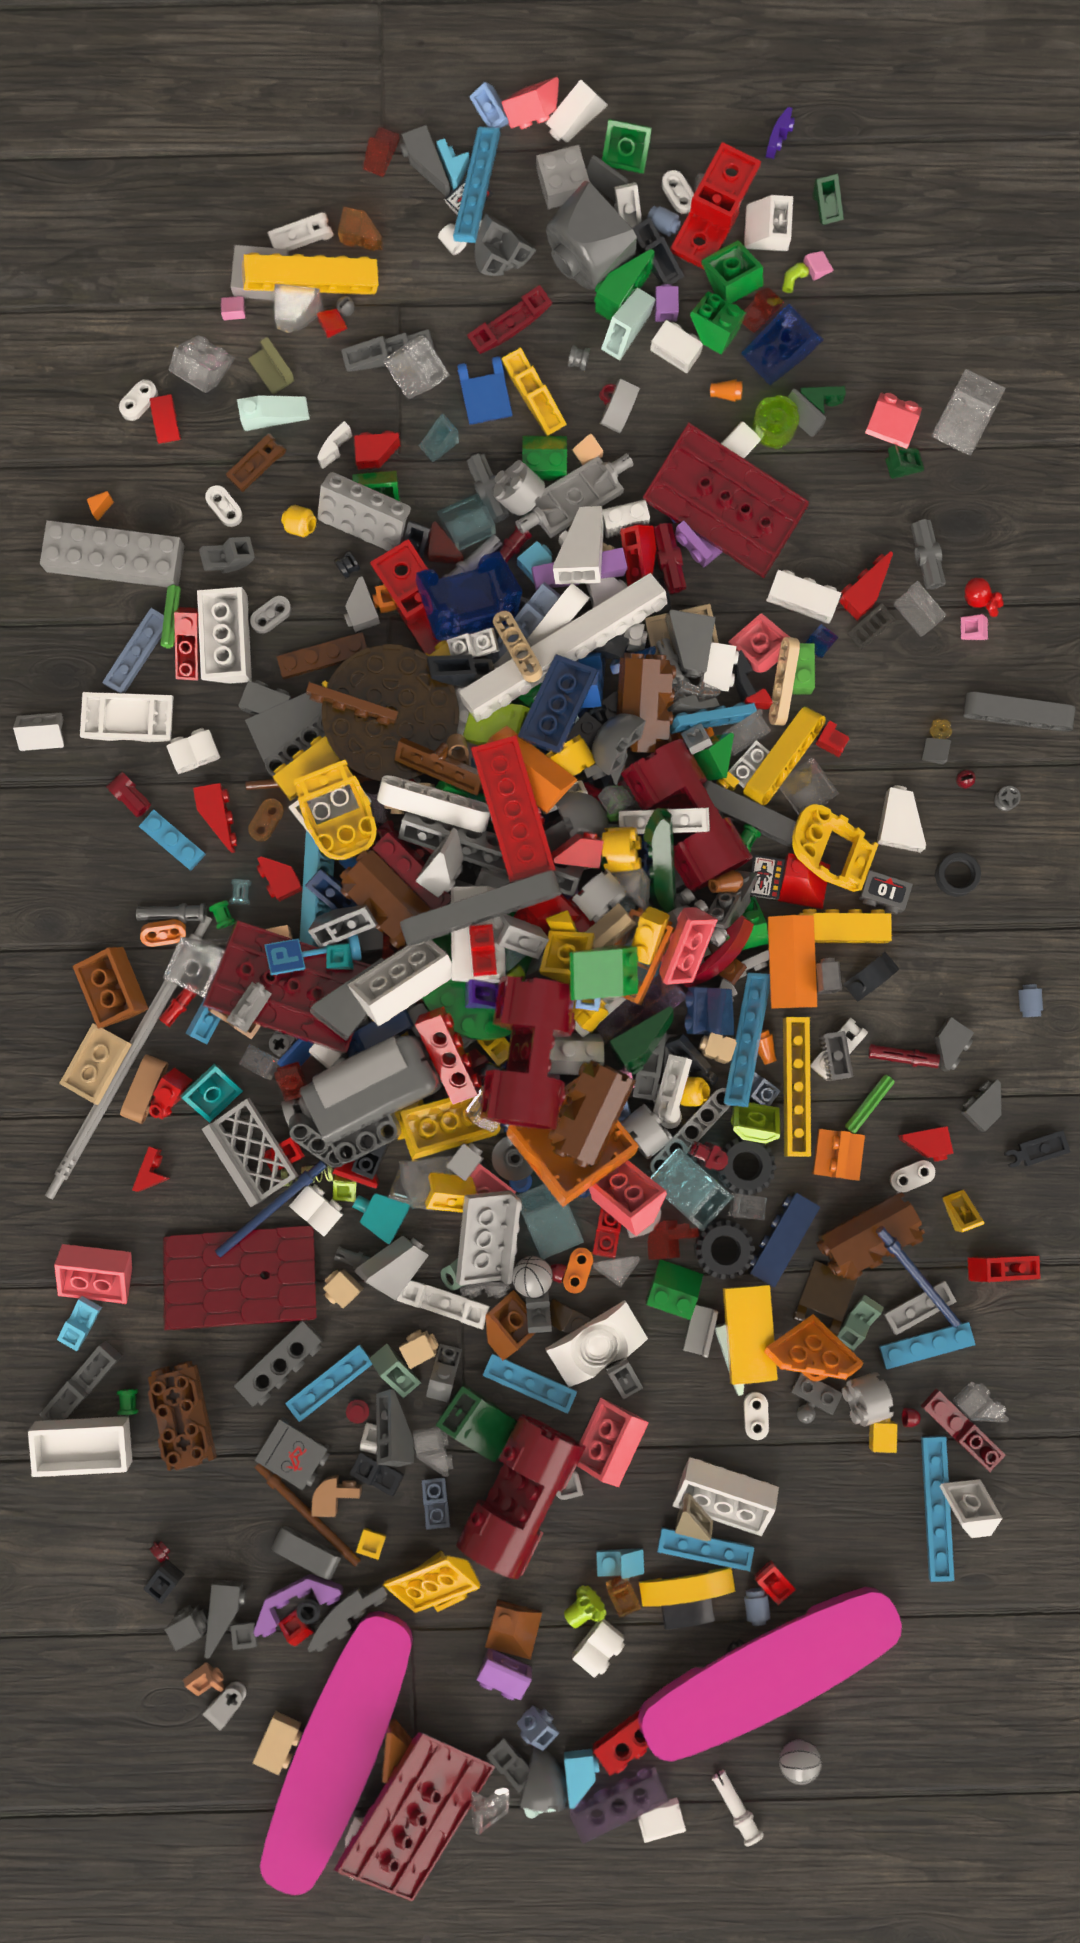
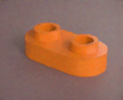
[140,919,186,947]
[563,1247,593,1293]

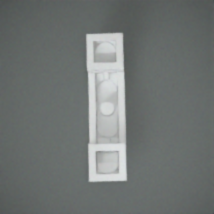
[397,1280,490,1329]

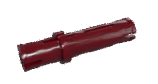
[869,1044,940,1069]

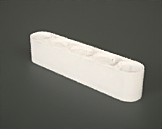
[527,583,590,645]
[377,775,490,832]

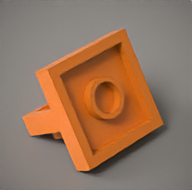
[813,1129,865,1181]

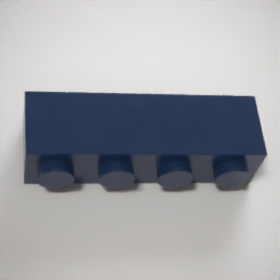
[748,1192,820,1288]

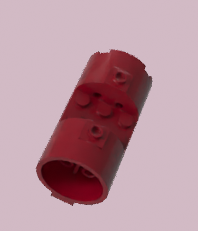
[621,739,753,892]
[479,976,576,1130]
[456,1414,586,1579]

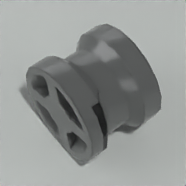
[568,345,590,371]
[994,786,1021,811]

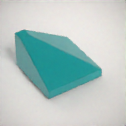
[326,944,354,970]

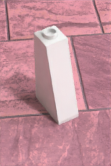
[553,506,604,584]

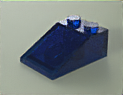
[741,304,824,386]

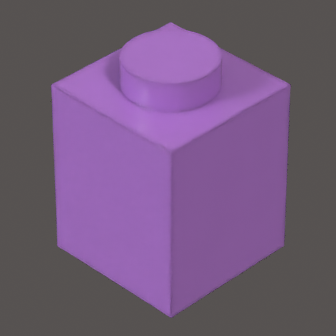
[655,284,679,321]

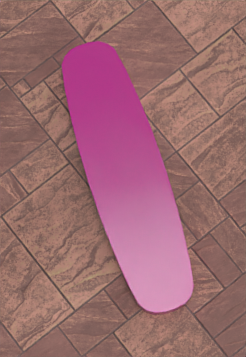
[638,1587,902,1761]
[260,1611,413,1895]

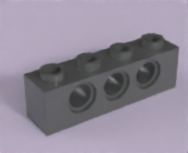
[234,1320,324,1407]

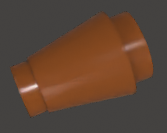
[708,870,743,893]

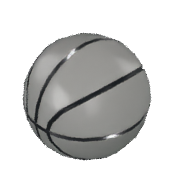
[512,1256,553,1298]
[779,1739,822,1785]

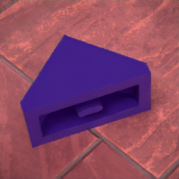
[465,979,499,1009]

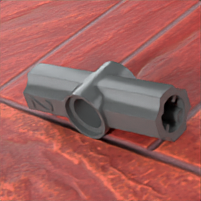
[467,454,509,523]
[911,519,946,590]

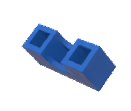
[578,652,606,708]

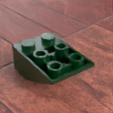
[436,1383,517,1462]

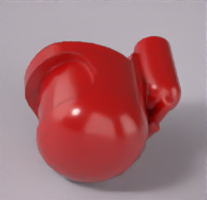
[965,577,1004,617]

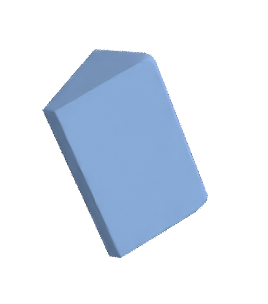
[469,82,509,129]

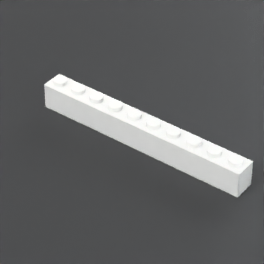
[459,573,667,722]

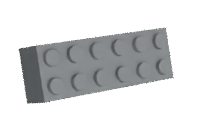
[40,521,185,587]

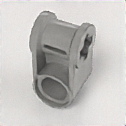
[202,1681,247,1730]

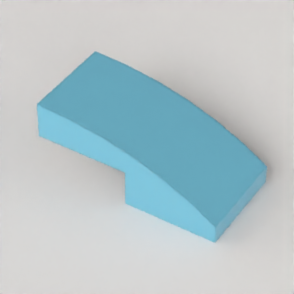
[57,1296,102,1351]

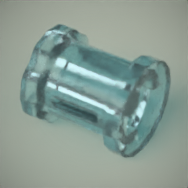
[230,879,252,905]

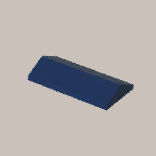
[518,654,598,754]

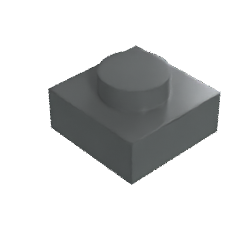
[231,1621,258,1650]

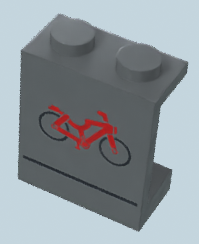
[255,1417,330,1490]

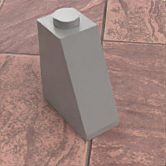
[354,1236,429,1301]

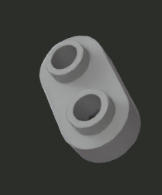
[250,596,291,634]

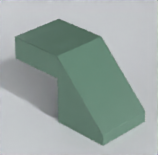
[837,1295,884,1351]

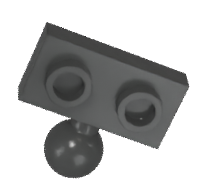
[790,1372,842,1423]

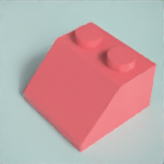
[501,76,559,129]
[865,392,922,449]

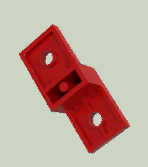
[670,142,761,269]
[370,539,466,655]

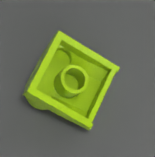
[731,1102,780,1143]

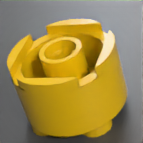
[546,734,596,776]
[602,826,642,874]

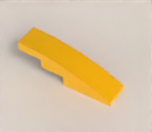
[501,348,567,436]

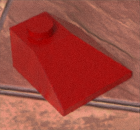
[778,853,830,909]
[514,894,581,936]

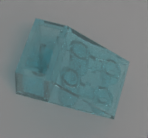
[651,1147,733,1231]
[517,1184,584,1259]

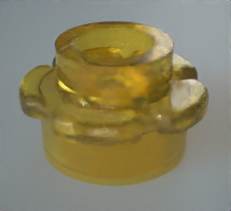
[930,719,952,739]

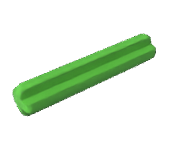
[161,584,181,649]
[845,1075,895,1133]

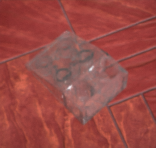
[931,369,1006,456]

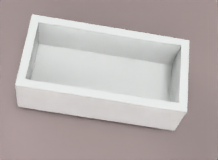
[28,1416,132,1477]

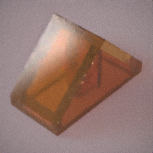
[606,1576,642,1618]

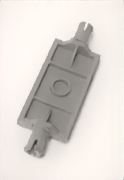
[515,453,633,538]

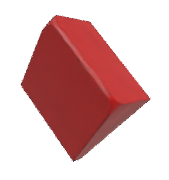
[316,309,347,338]
[743,689,773,709]
[278,1609,313,1646]

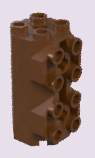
[617,653,676,753]
[340,850,433,949]
[548,1060,636,1168]
[816,1192,925,1280]
[148,1360,217,1471]

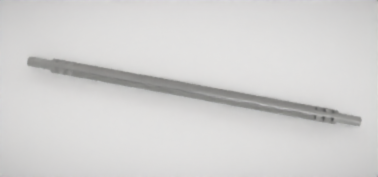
[45,915,212,1199]

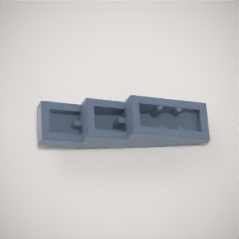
[485,582,561,664]

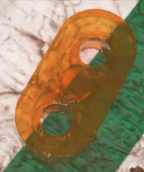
[248,798,284,842]

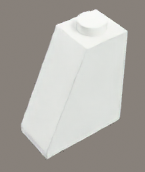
[546,79,607,143]
[877,785,926,853]

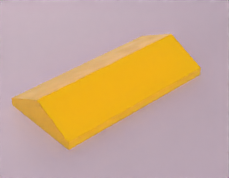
[383,1556,481,1613]

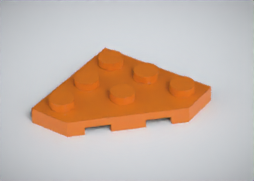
[764,1314,863,1379]

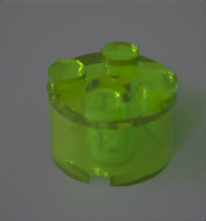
[752,395,799,449]

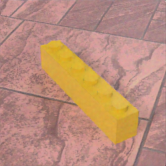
[242,252,378,294]
[783,1017,811,1157]

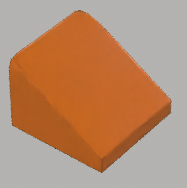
[87,491,114,521]

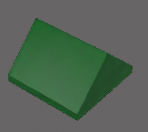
[602,119,652,174]
[693,733,734,781]

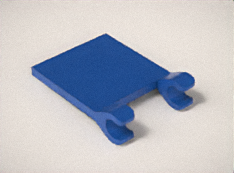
[458,356,512,425]

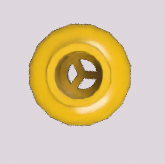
[282,505,316,537]
[680,1077,710,1107]

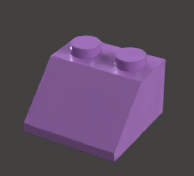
[477,1648,532,1700]

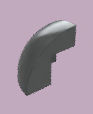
[475,214,536,276]
[592,714,645,776]
[556,792,608,839]
[520,1746,568,1812]

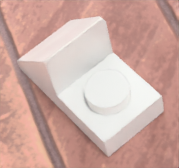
[614,182,642,228]

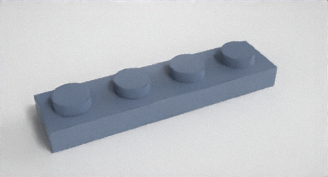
[103,608,164,694]

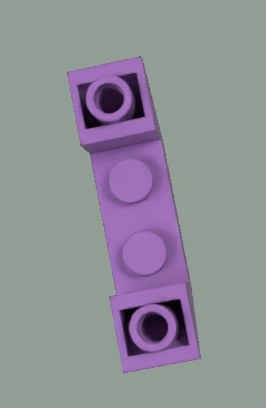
[254,1574,344,1637]

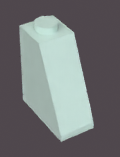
[601,288,656,360]

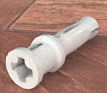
[711,1770,764,1846]

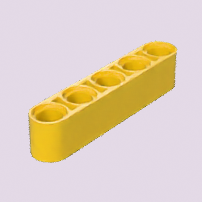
[743,707,826,806]

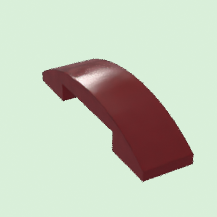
[467,285,552,354]
[681,915,754,987]

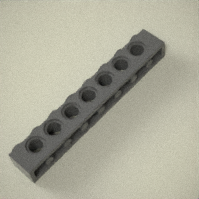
[398,812,584,897]

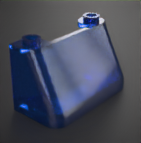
[416,551,522,641]

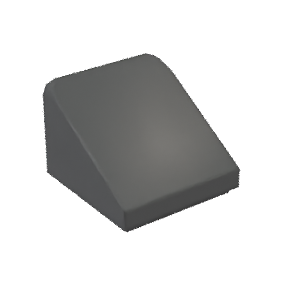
[922,738,951,765]

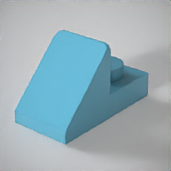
[436,138,470,190]
[596,1549,644,1579]

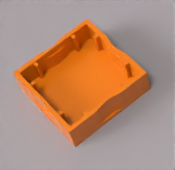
[506,1076,639,1207]

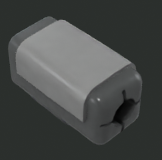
[300,1035,442,1163]

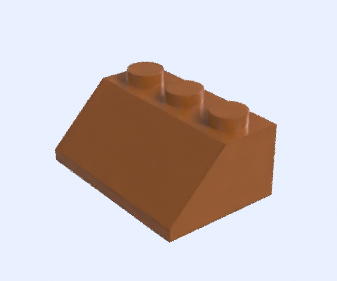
[73,947,149,1029]

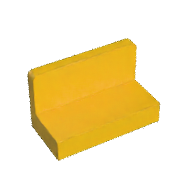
[425,1172,477,1212]

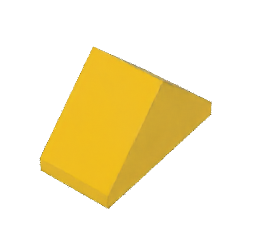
[943,1190,984,1232]

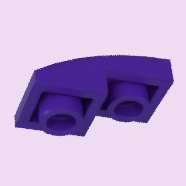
[766,107,795,159]

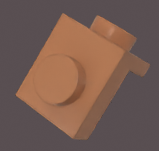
[183,1663,225,1696]

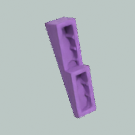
[531,547,627,590]

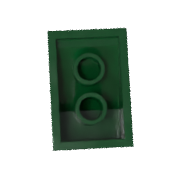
[610,1006,673,1074]

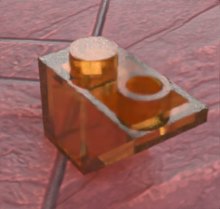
[338,207,383,251]

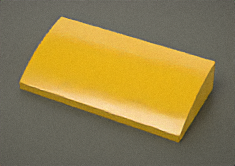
[399,1088,501,1160]
[723,1285,778,1385]

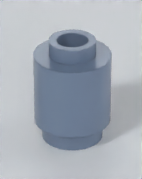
[647,206,681,236]
[1018,984,1043,1017]
[744,1588,770,1626]

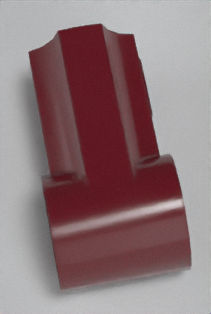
[106,772,151,818]

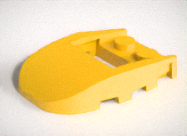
[293,760,376,860]
[792,804,878,892]

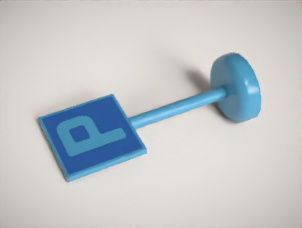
[264,934,361,975]

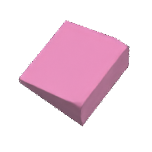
[803,251,833,281]
[221,296,245,320]
[961,614,988,640]

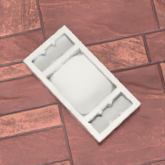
[80,692,173,742]
[545,1300,648,1387]

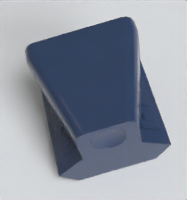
[685,987,734,1035]

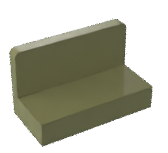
[249,337,294,395]

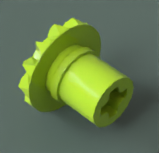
[564,1586,606,1628]

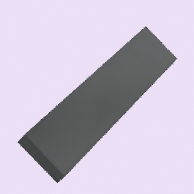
[39,1341,123,1421]

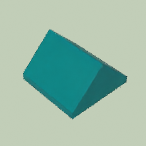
[180,1064,243,1123]

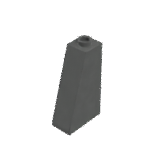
[245,693,322,763]
[310,958,385,1041]

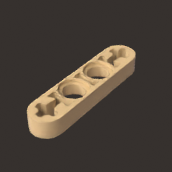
[493,611,543,682]
[769,637,800,726]

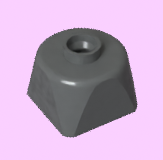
[546,181,637,290]

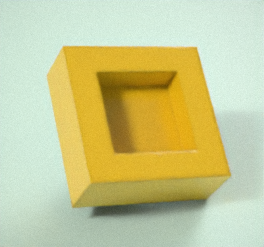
[716,771,740,791]
[356,1528,386,1559]

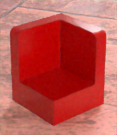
[815,720,849,757]

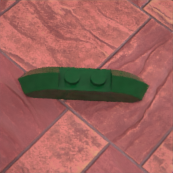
[644,808,676,913]

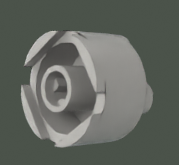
[493,460,545,516]
[572,869,627,923]
[621,1104,673,1159]
[842,1372,893,1426]

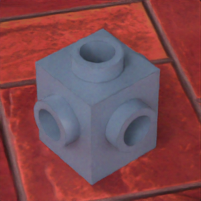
[517,1706,559,1751]

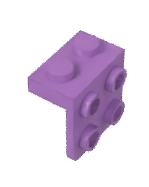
[675,521,722,568]

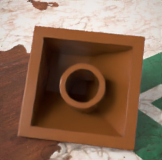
[485,1290,535,1361]
[485,1600,542,1659]
[382,1719,412,1783]

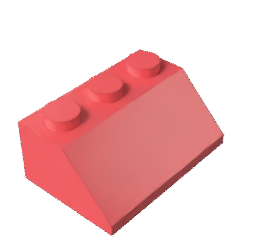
[659,907,718,985]
[589,1160,667,1236]
[54,1244,132,1304]
[577,1398,649,1487]

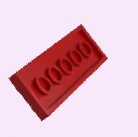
[471,735,556,884]

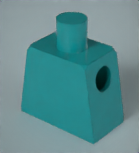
[353,1193,411,1245]

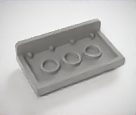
[317,472,411,551]
[456,1190,522,1286]

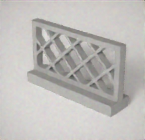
[202,1098,299,1207]

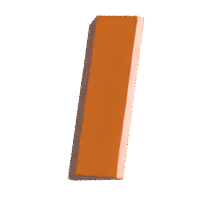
[487,726,577,814]
[767,915,817,1009]

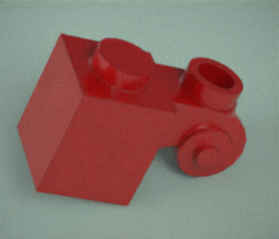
[149,1067,193,1120]

